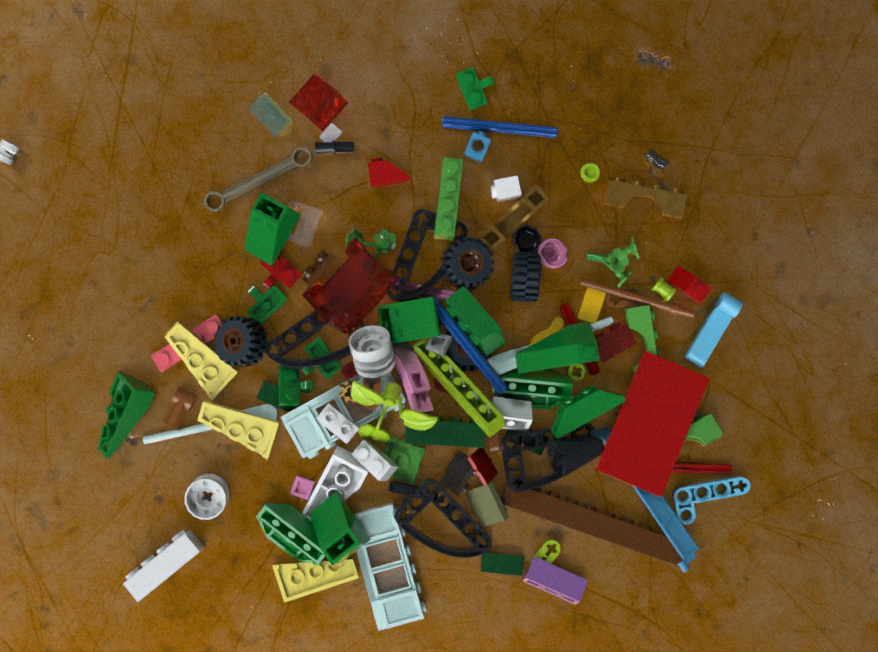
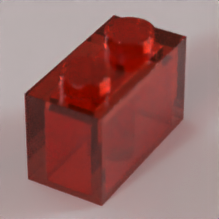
[594,322,637,363]

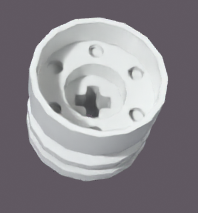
[349,325,396,378]
[185,473,230,520]

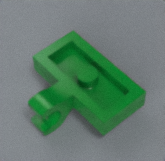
[455,67,495,111]
[246,285,288,325]
[302,337,342,380]
[278,366,314,407]

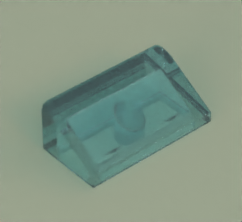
[249,93,292,137]

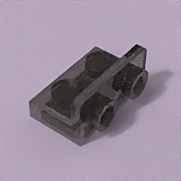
[439,450,476,496]

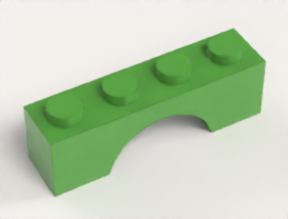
[433,157,463,241]
[624,305,661,374]
[685,414,723,447]

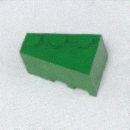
[445,286,505,357]

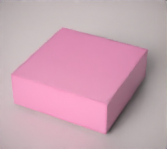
[290,475,315,500]

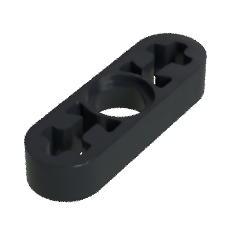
[388,481,445,503]

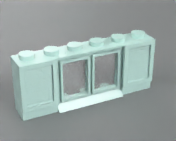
[281,371,407,459]
[353,502,427,631]

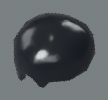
[512,224,541,253]

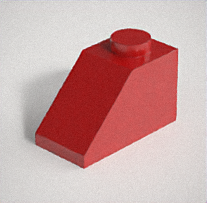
[367,157,410,188]
[666,265,712,304]

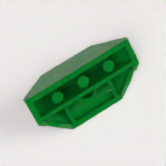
[492,368,573,409]
[551,386,626,439]
[256,503,325,565]

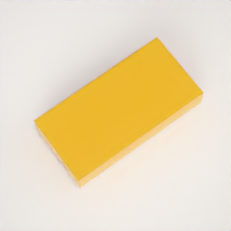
[577,287,606,323]

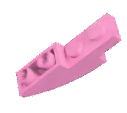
[392,341,434,414]

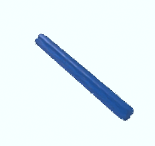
[442,116,558,138]
[434,297,508,394]

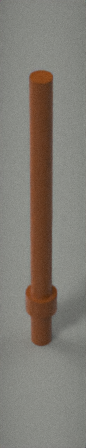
[580,278,695,318]

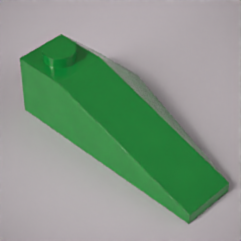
[97,371,155,459]

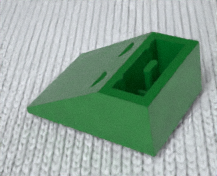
[244,192,301,266]
[377,297,440,344]
[309,491,370,566]

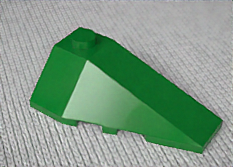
[515,322,600,374]

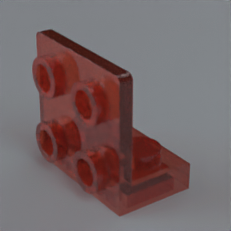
[289,74,348,132]

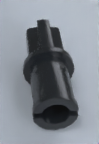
[315,140,354,156]

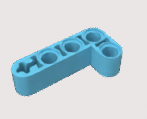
[684,292,743,368]
[672,476,750,525]

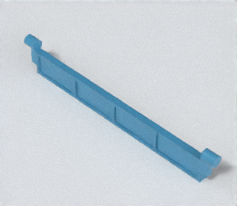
[588,426,699,572]

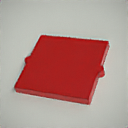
[467,448,499,486]

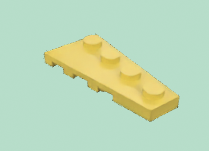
[165,321,238,400]
[198,400,279,460]
[272,558,359,603]

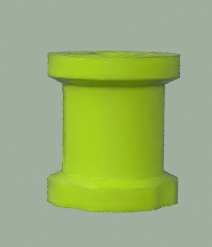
[651,277,677,302]
[567,364,585,380]

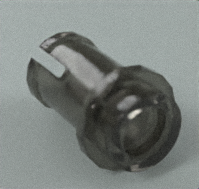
[644,149,670,172]

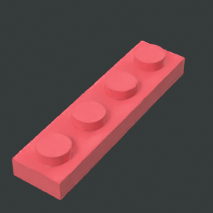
[151,314,222,372]

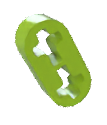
[531,539,561,564]

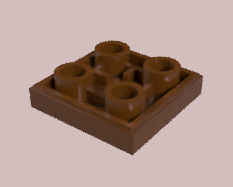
[302,249,336,288]

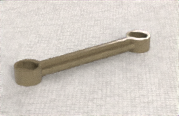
[204,147,312,212]

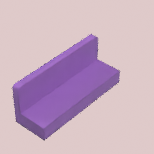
[522,557,588,605]

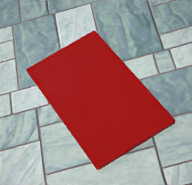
[596,351,709,497]

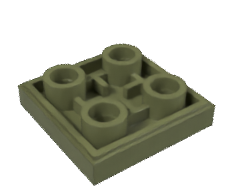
[465,482,509,527]

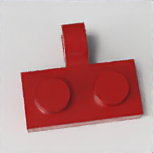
[260,255,302,289]

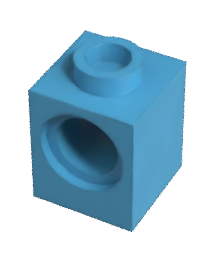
[464,131,491,163]

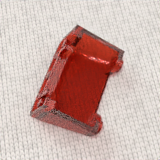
[302,237,398,334]

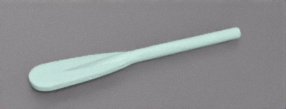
[487,316,614,375]
[143,404,277,444]

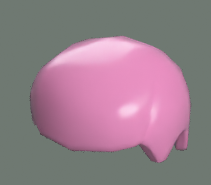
[538,238,568,268]

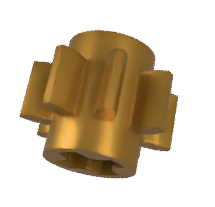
[339,379,357,403]

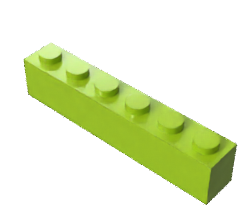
[413,338,505,438]

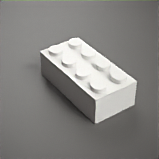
[123,529,204,602]

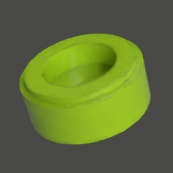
[580,163,600,183]

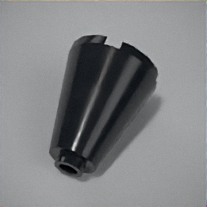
[547,436,604,477]

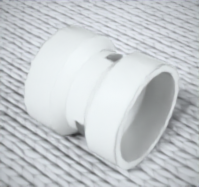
[0,139,20,166]

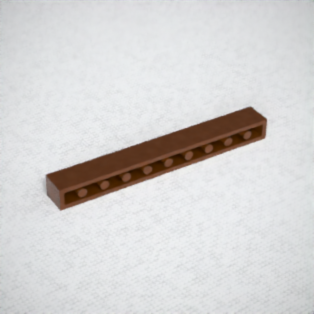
[500,478,682,566]

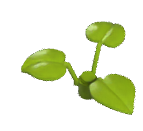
[351,380,438,443]

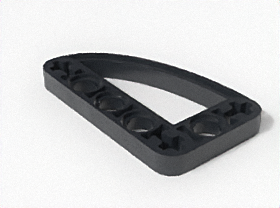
[386,209,468,301]
[265,296,365,369]
[501,423,594,492]
[393,478,492,558]

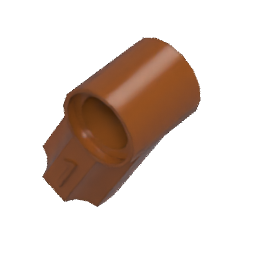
[163,387,197,429]

